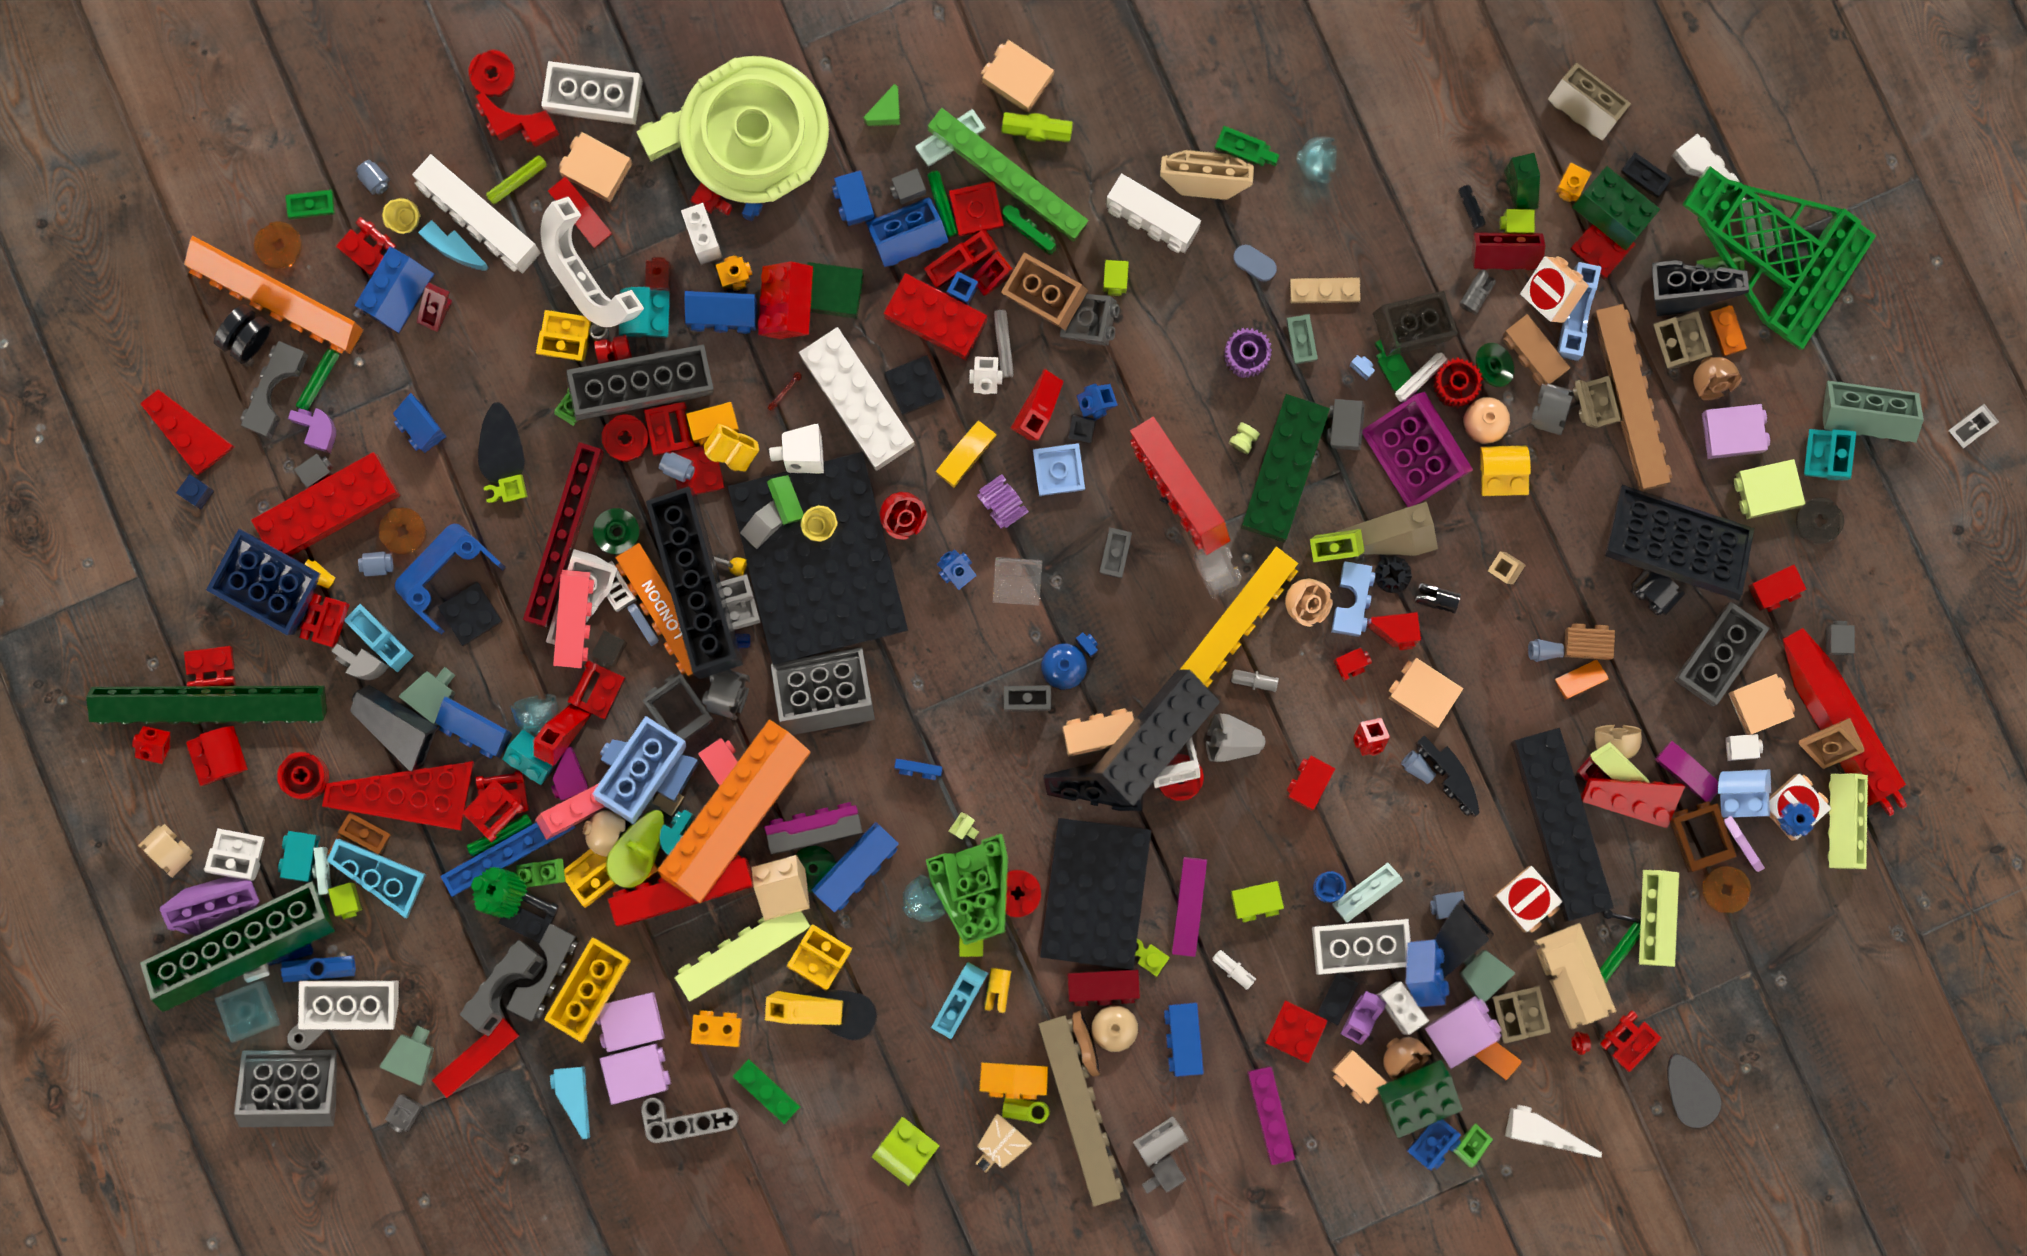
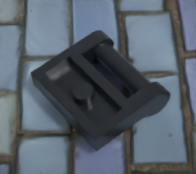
[499,892,559,943]

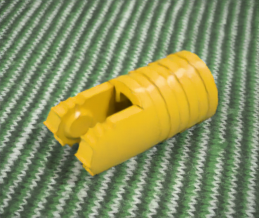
[985,968,1011,1013]

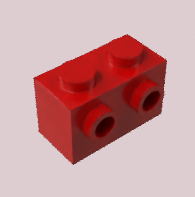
[1748,564,1807,612]
[1286,755,1336,811]

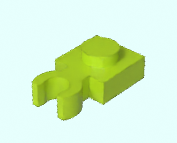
[484,474,528,503]
[1135,939,1170,977]

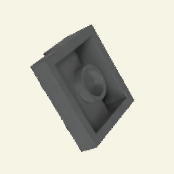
[1060,294,1120,346]

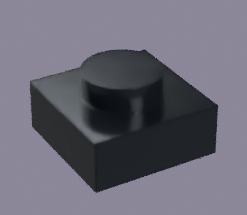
[1068,414,1097,443]

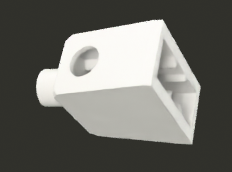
[769,424,824,473]

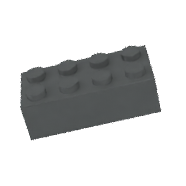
[1674,602,1770,707]

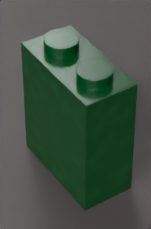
[808,262,864,319]

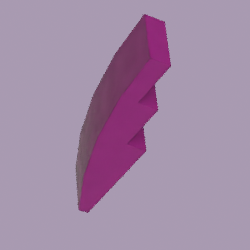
[1172,857,1207,957]

